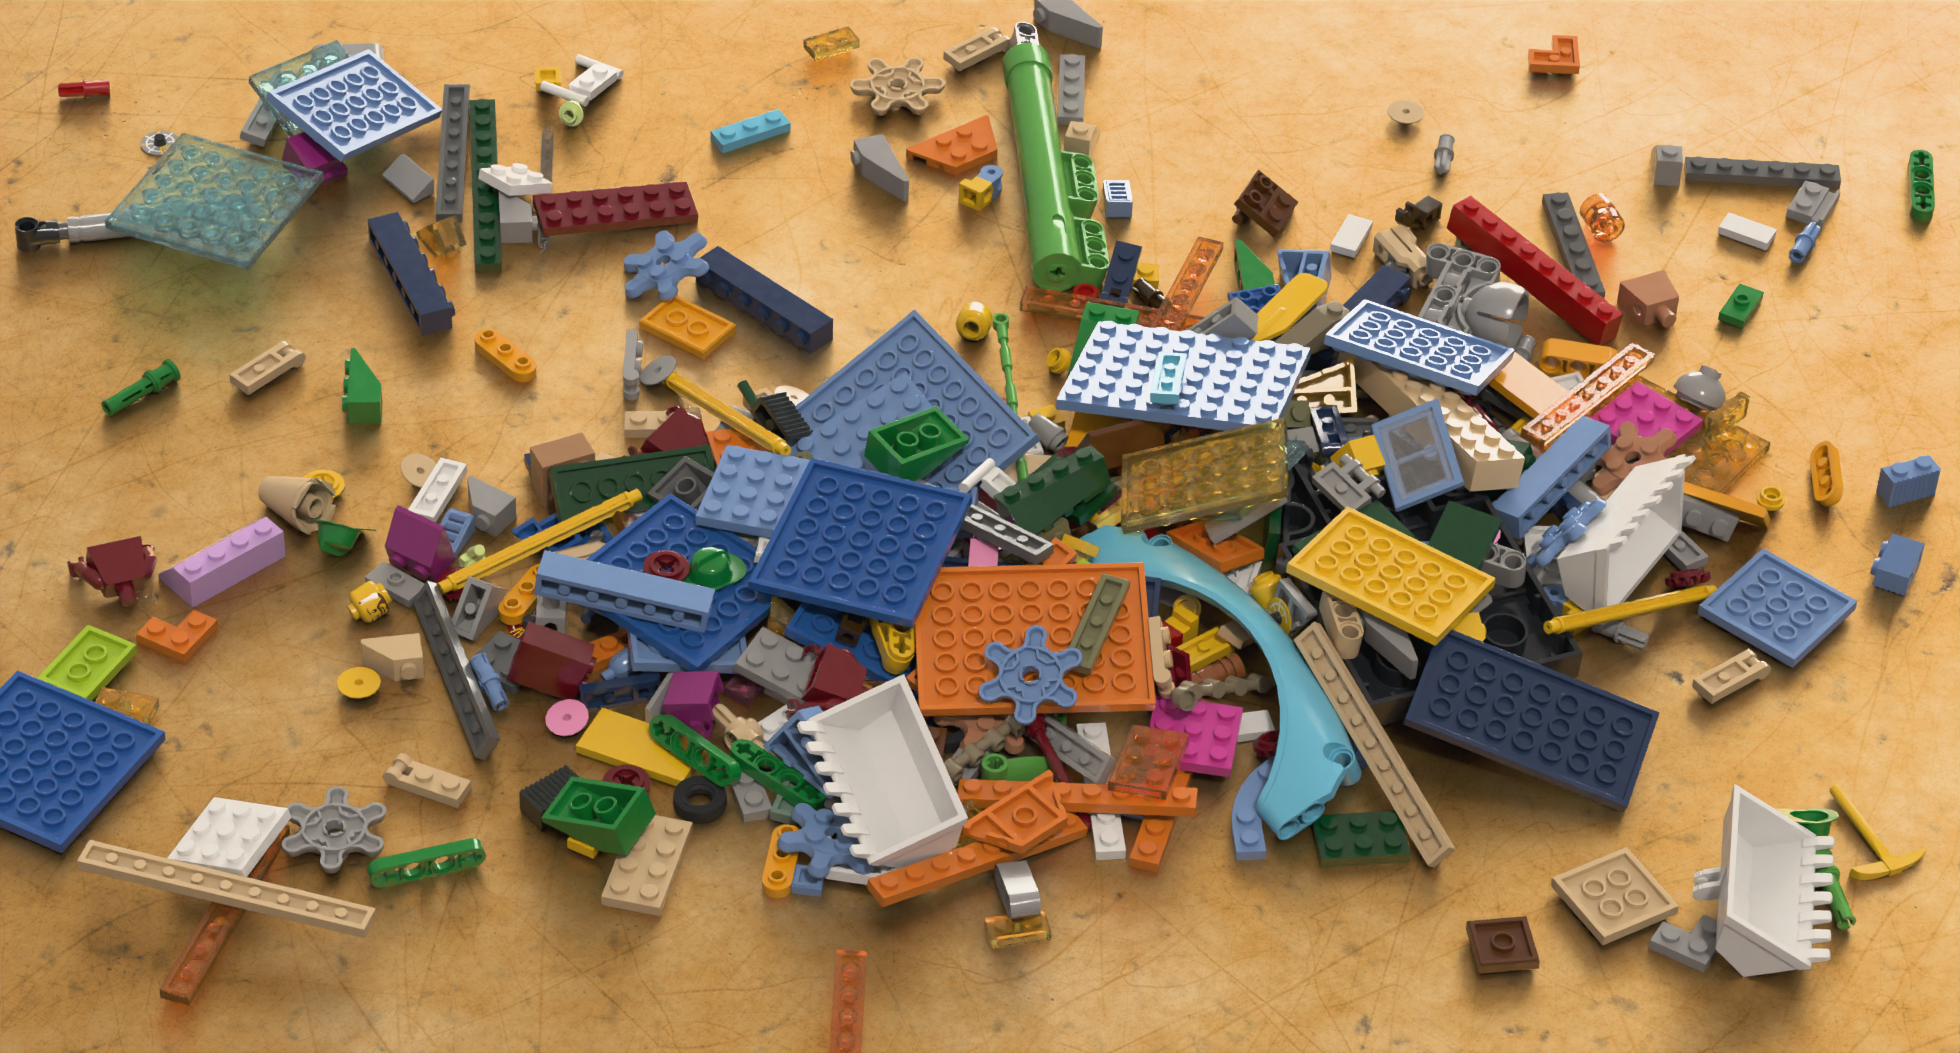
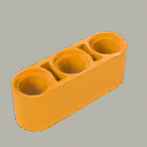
[1539,338,1619,383]

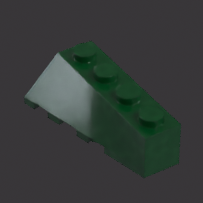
[994,445,1112,535]

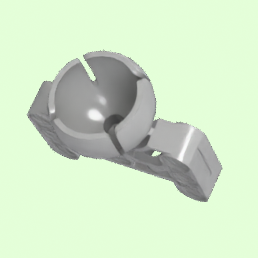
[1418,243,1529,349]

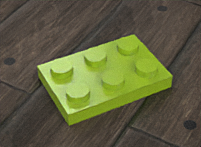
[37,625,137,701]

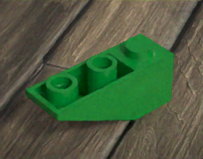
[342,348,383,423]

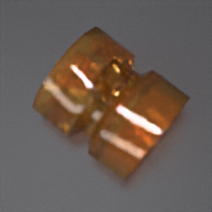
[1579,193,1625,243]

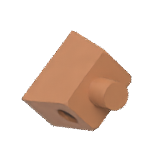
[1617,270,1679,327]

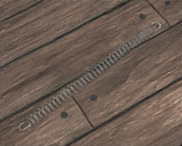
[538,126,553,254]

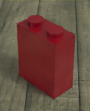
[507,621,597,700]

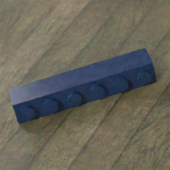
[368,212,455,336]
[696,246,833,354]
[1305,265,1412,371]

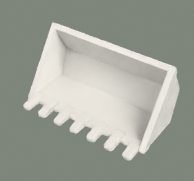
[1557,454,1696,628]
[797,674,968,868]
[1692,784,1835,977]

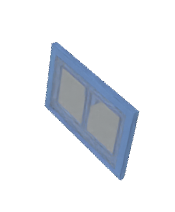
[1371,398,1465,512]

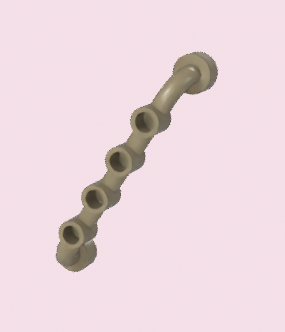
[1170,673,1277,711]
[944,714,1027,783]

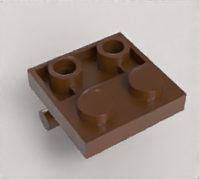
[1232,169,1298,237]

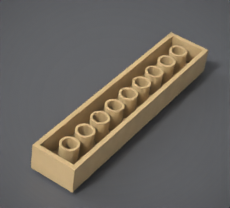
[1337,352,1525,491]

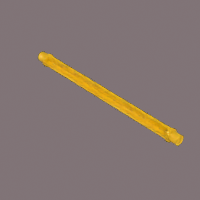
[663,372,791,456]
[437,489,643,594]
[1543,584,1717,634]

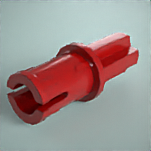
[58,79,110,99]

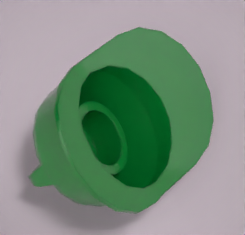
[313,520,376,556]
[684,547,747,591]
[1776,808,1839,836]

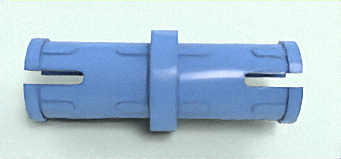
[469,653,510,711]

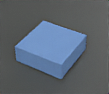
[791,864,825,897]

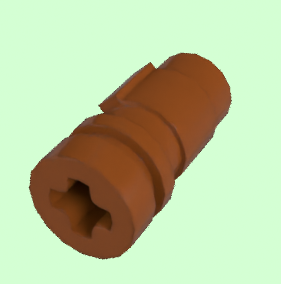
[1191,653,1246,684]

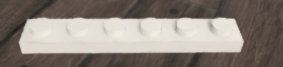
[1076,722,1126,860]

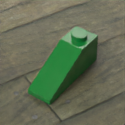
[1234,240,1279,291]

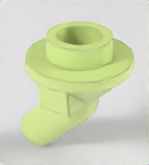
[559,100,584,126]
[459,544,486,567]

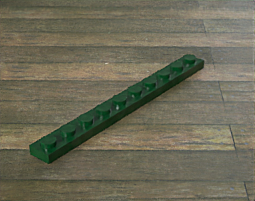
[469,99,502,272]

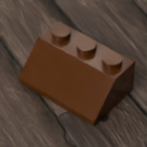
[1071,420,1165,478]

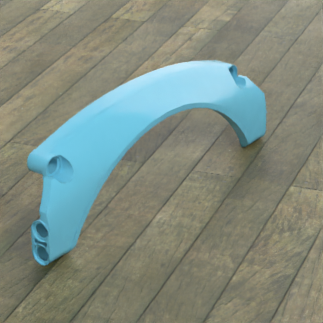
[1080,525,1361,840]

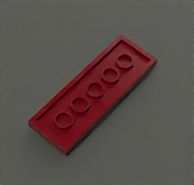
[532,182,699,237]

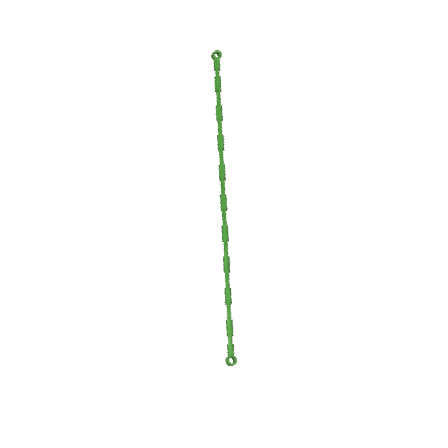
[993,313,1067,725]

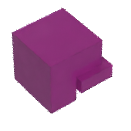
[282,132,348,193]
[663,671,724,741]

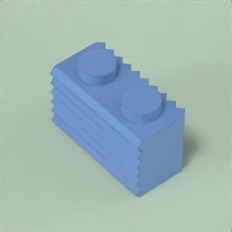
[1876,455,1941,508]
[1870,533,1925,596]

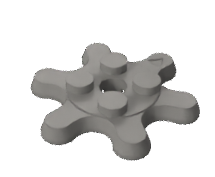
[282,786,387,874]

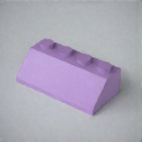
[158,517,286,608]

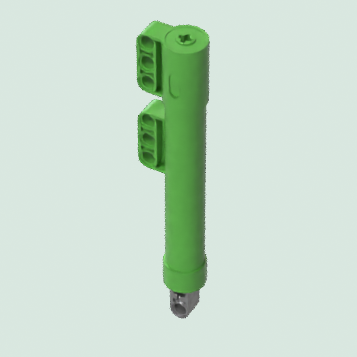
[1002,22,1110,292]

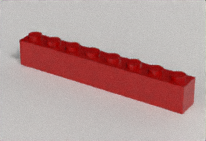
[1446,196,1623,346]

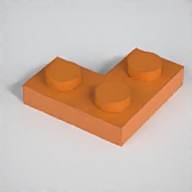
[1528,35,1580,75]
[136,610,218,663]

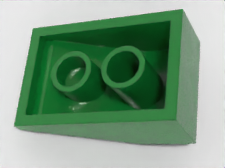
[1068,302,1140,377]
[864,406,969,481]
[541,776,656,856]

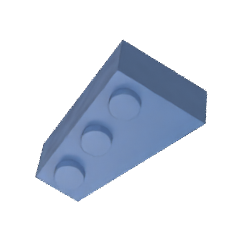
[1277,249,1332,322]
[763,706,839,799]

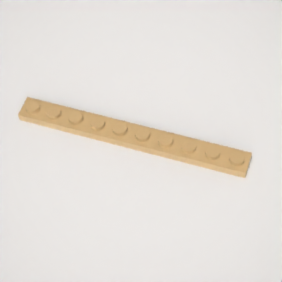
[1294,622,1455,868]
[77,840,376,938]

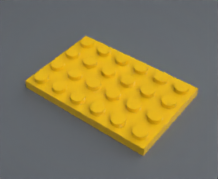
[1286,506,1496,646]

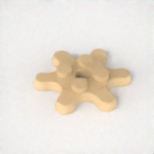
[850,57,945,116]

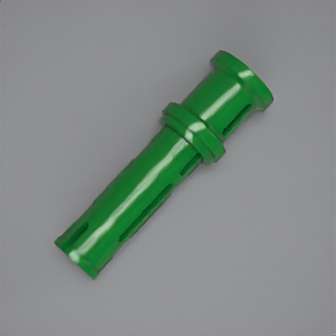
[101,359,181,416]

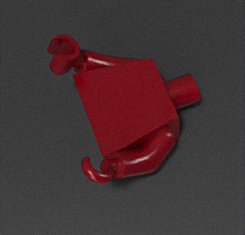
[622,406,708,457]
[67,536,157,607]
[785,643,871,720]

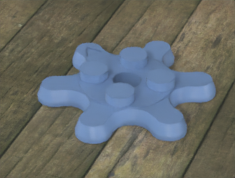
[624,230,709,301]
[1526,498,1607,569]
[979,625,1083,726]
[777,801,874,878]

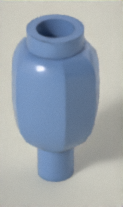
[600,646,640,681]

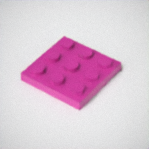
[1591,381,1703,459]
[1143,695,1243,777]

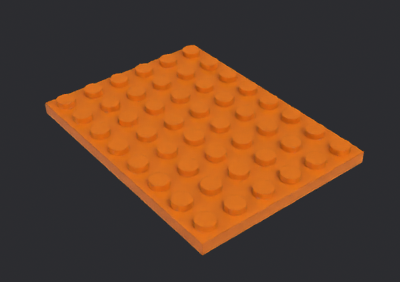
[915,562,1156,716]

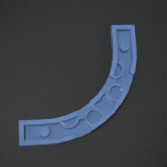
[1231,739,1367,860]

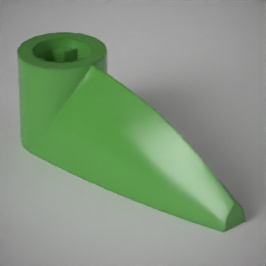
[981,753,1053,781]

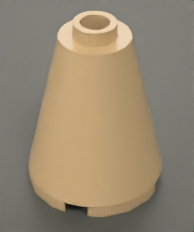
[258,476,336,534]

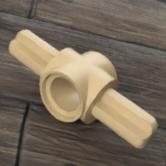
[712,703,777,769]

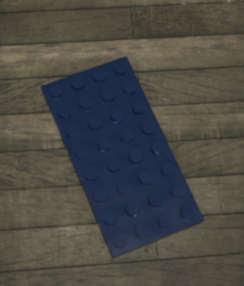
[1403,630,1660,812]

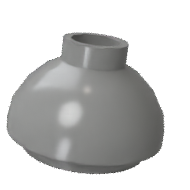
[1673,364,1726,413]

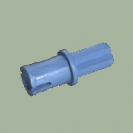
[1789,222,1821,263]

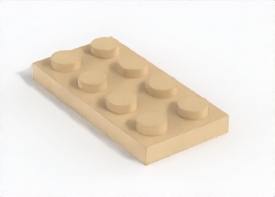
[601,815,693,916]

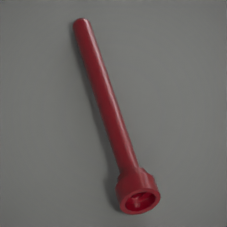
[1025,713,1092,831]

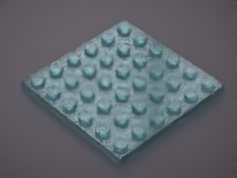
[105,133,324,270]

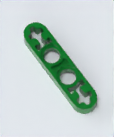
[1908,149,1935,222]
[649,714,742,787]
[730,739,826,811]
[367,838,486,888]

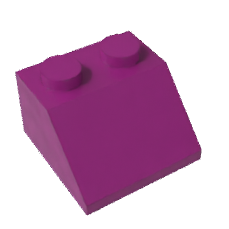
[385,505,456,583]

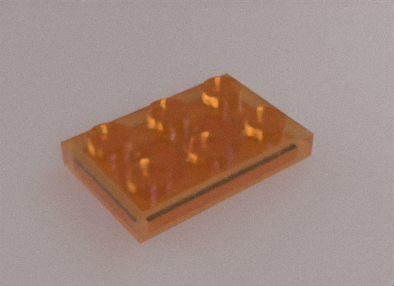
[1108,724,1189,800]

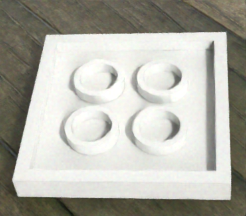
[168,797,291,877]

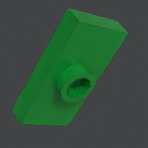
[1718,283,1764,328]

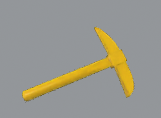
[1829,784,1926,880]

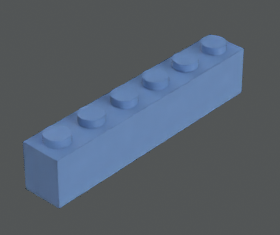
[1492,415,1611,539]
[534,550,715,633]

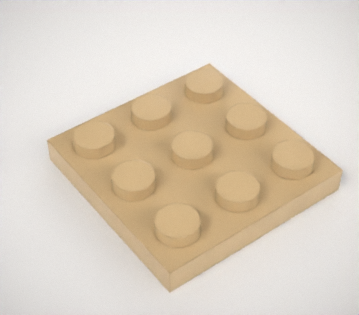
[1551,847,1679,945]

